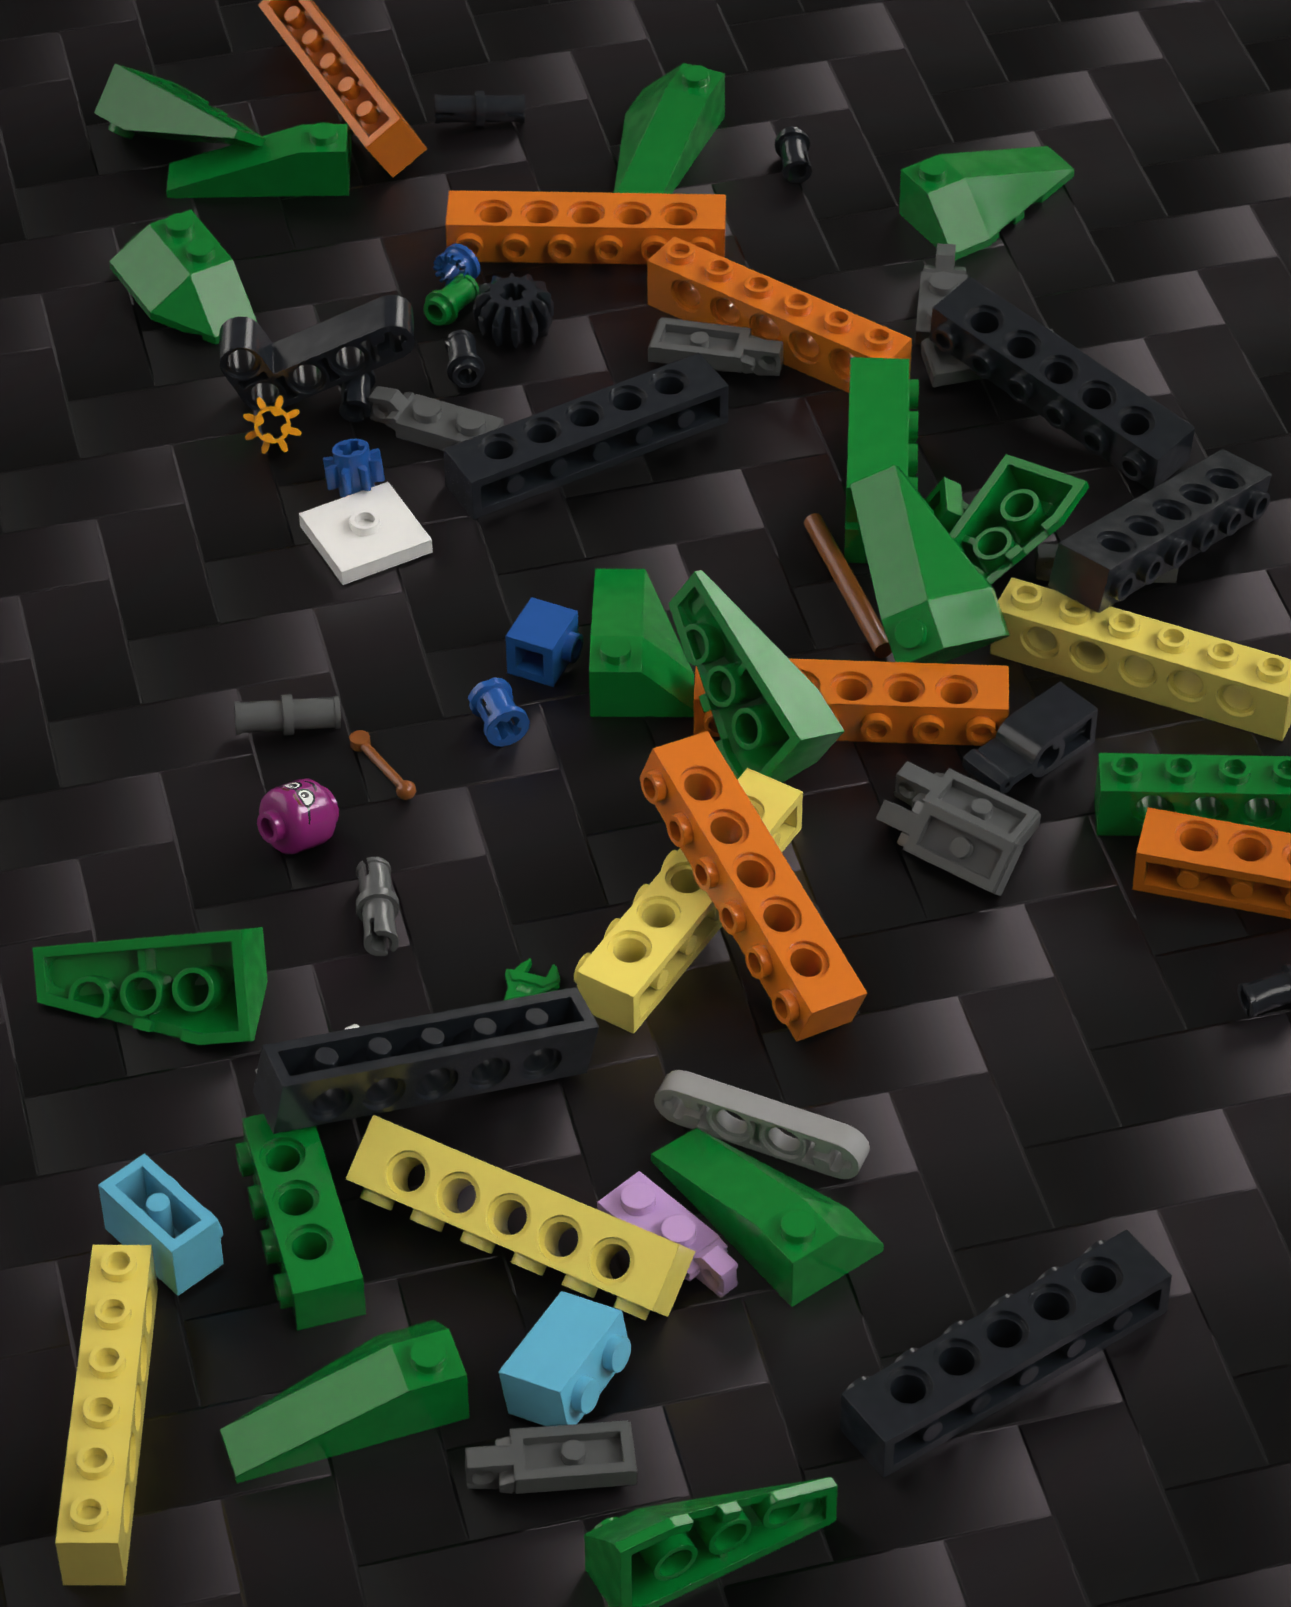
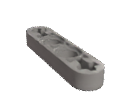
[654,1070,870,1179]

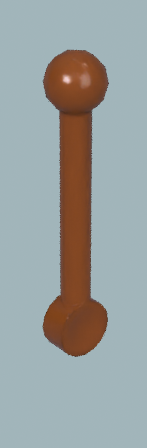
[349,730,416,800]

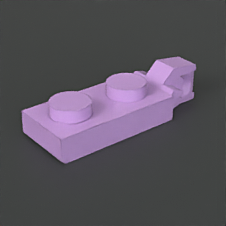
[597,1171,738,1298]

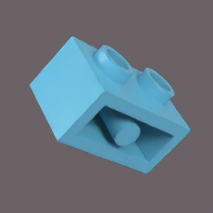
[98,1153,224,1296]
[499,1291,631,1426]

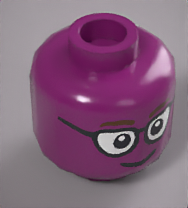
[257,778,339,855]

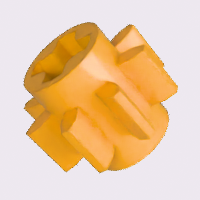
[243,395,302,454]

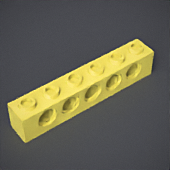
[990,577,1291,741]
[574,768,803,1034]
[346,1115,696,1321]
[55,1245,158,1586]

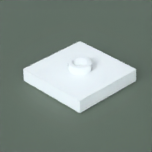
[299,482,433,585]

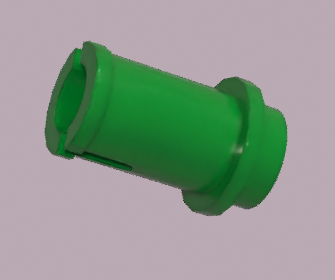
[423,273,479,326]

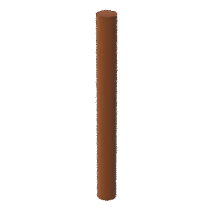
[804,513,892,658]

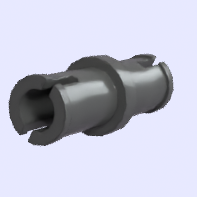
[234,694,341,736]
[356,857,399,956]

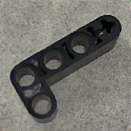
[219,295,415,412]

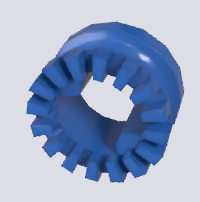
[433,244,481,286]

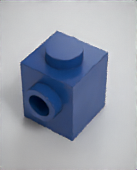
[505,597,584,687]

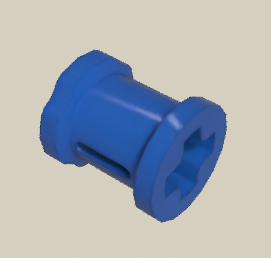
[468,677,530,747]

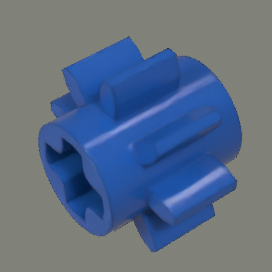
[323,439,385,498]

